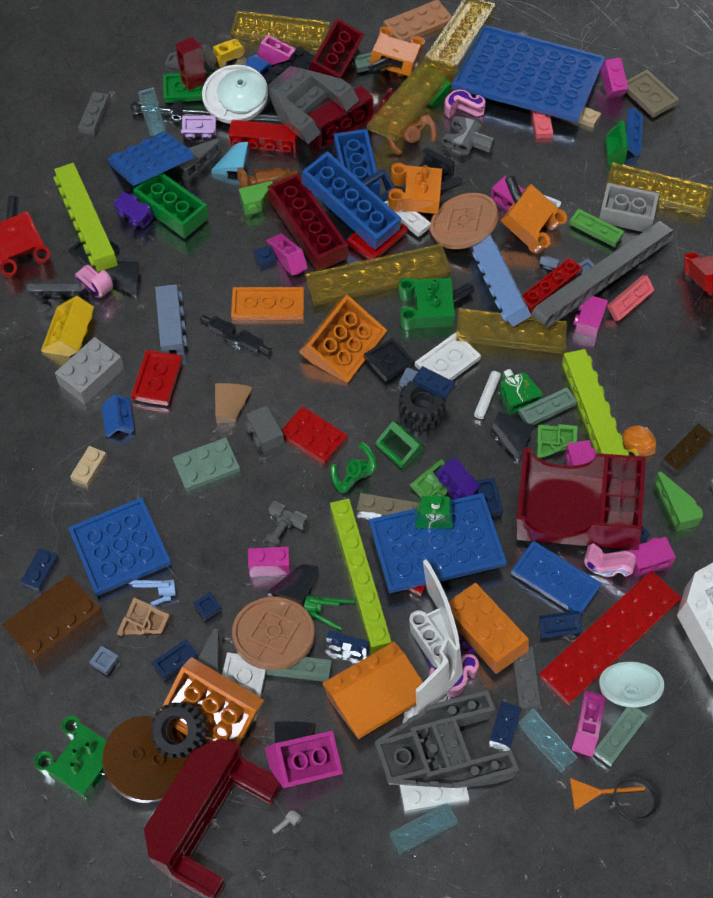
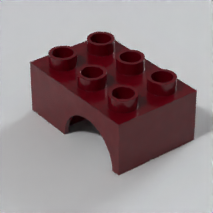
[517,448,646,550]

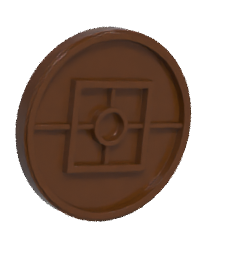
[102,716,188,803]

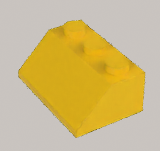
[41,296,94,357]

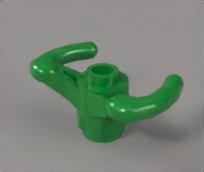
[330,442,377,493]

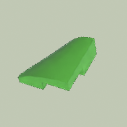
[536,424,578,459]
[409,459,448,497]

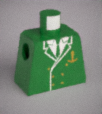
[500,369,543,415]
[415,494,453,529]

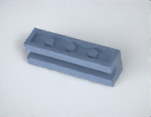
[155,284,187,355]

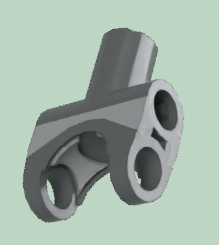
[441,116,495,155]

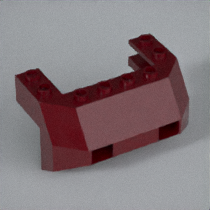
[144,738,282,898]

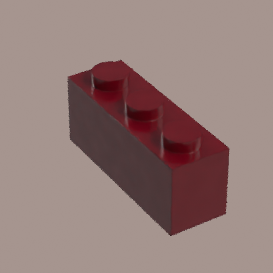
[175,37,206,91]

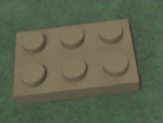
[626,70,679,118]

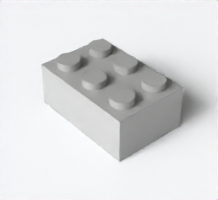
[599,183,659,232]
[55,337,124,405]

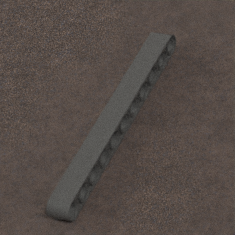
[532,221,675,327]

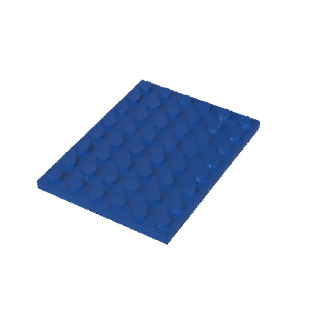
[452,24,605,123]

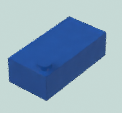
[334,129,380,196]

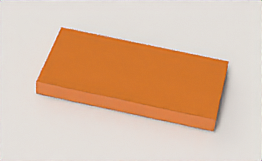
[231,287,304,320]

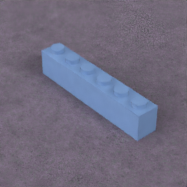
[472,235,532,327]

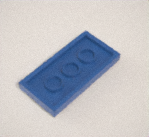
[511,541,602,614]

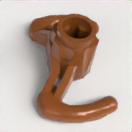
[387,115,437,155]

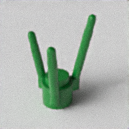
[304,595,356,631]

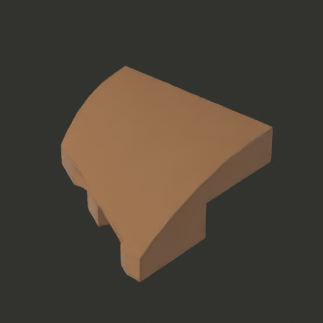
[215,383,252,423]
[117,597,172,636]

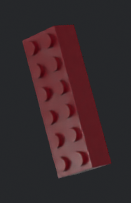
[267,173,348,272]

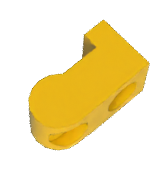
[213,39,245,67]

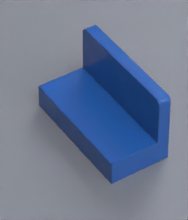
[102,394,134,437]

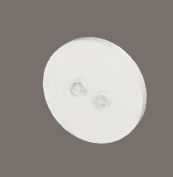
[202,65,268,123]

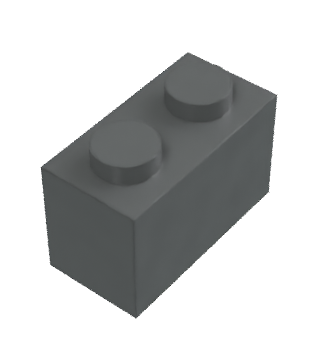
[245,405,284,453]

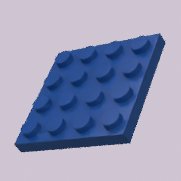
[107,132,194,186]
[68,497,172,597]

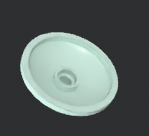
[217,69,267,113]
[599,662,664,708]

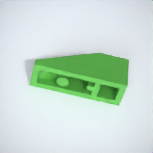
[654,472,703,531]

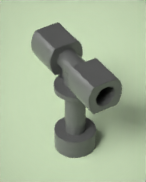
[263,500,309,548]

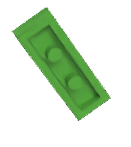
[569,209,624,247]

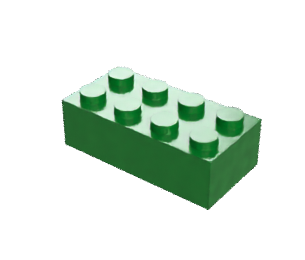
[133,173,209,239]

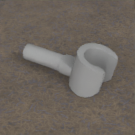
[272,810,302,834]

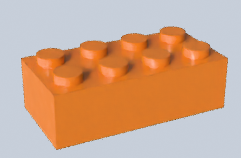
[448,583,529,674]

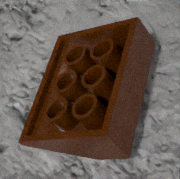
[2,575,104,669]

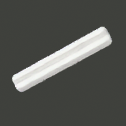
[474,371,501,419]

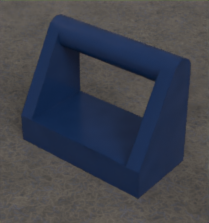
[362,169,396,201]

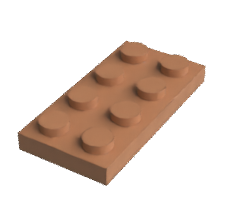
[383,0,454,42]

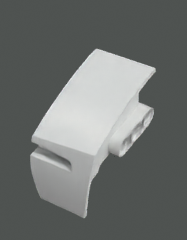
[409,559,463,713]

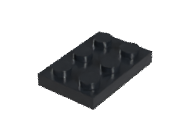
[27,284,89,302]

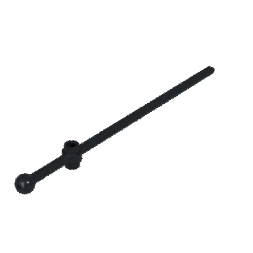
[131,101,280,121]

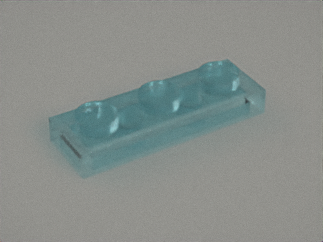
[138,87,166,138]
[517,709,578,773]
[389,803,458,855]

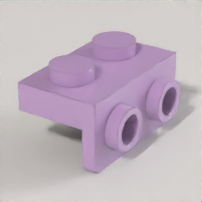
[181,116,216,140]

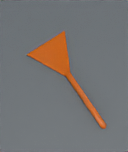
[570,778,646,810]

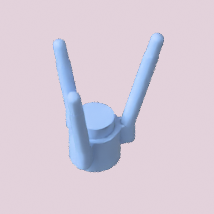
[129,580,176,605]

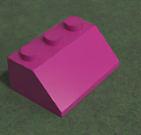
[265,731,343,788]

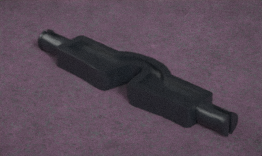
[199,314,272,355]

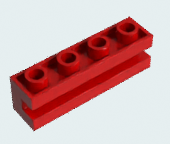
[228,120,299,153]
[522,257,583,320]

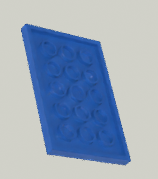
[369,493,507,594]

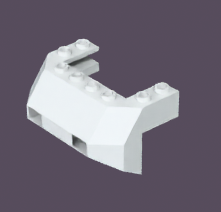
[677,563,713,681]

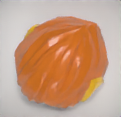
[622,425,656,457]

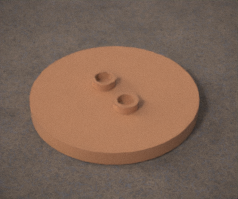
[430,193,499,249]
[232,597,315,670]

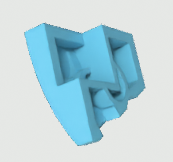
[212,142,249,175]

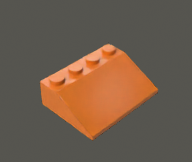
[299,294,387,383]
[323,642,423,739]
[160,657,264,745]

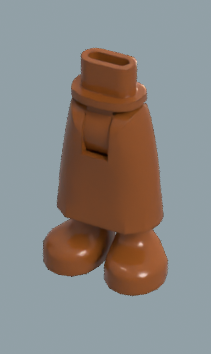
[237,167,298,188]

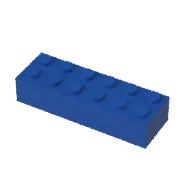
[302,151,402,250]

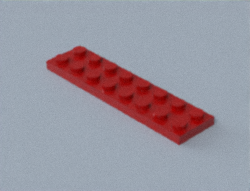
[539,570,682,706]

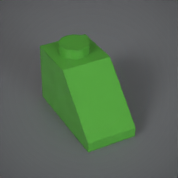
[239,181,273,215]

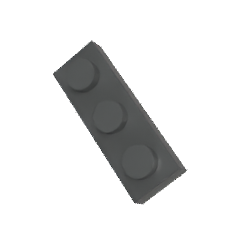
[78,92,109,135]
[513,646,541,709]

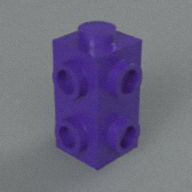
[113,192,154,230]
[434,457,480,499]

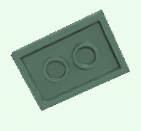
[172,437,240,492]

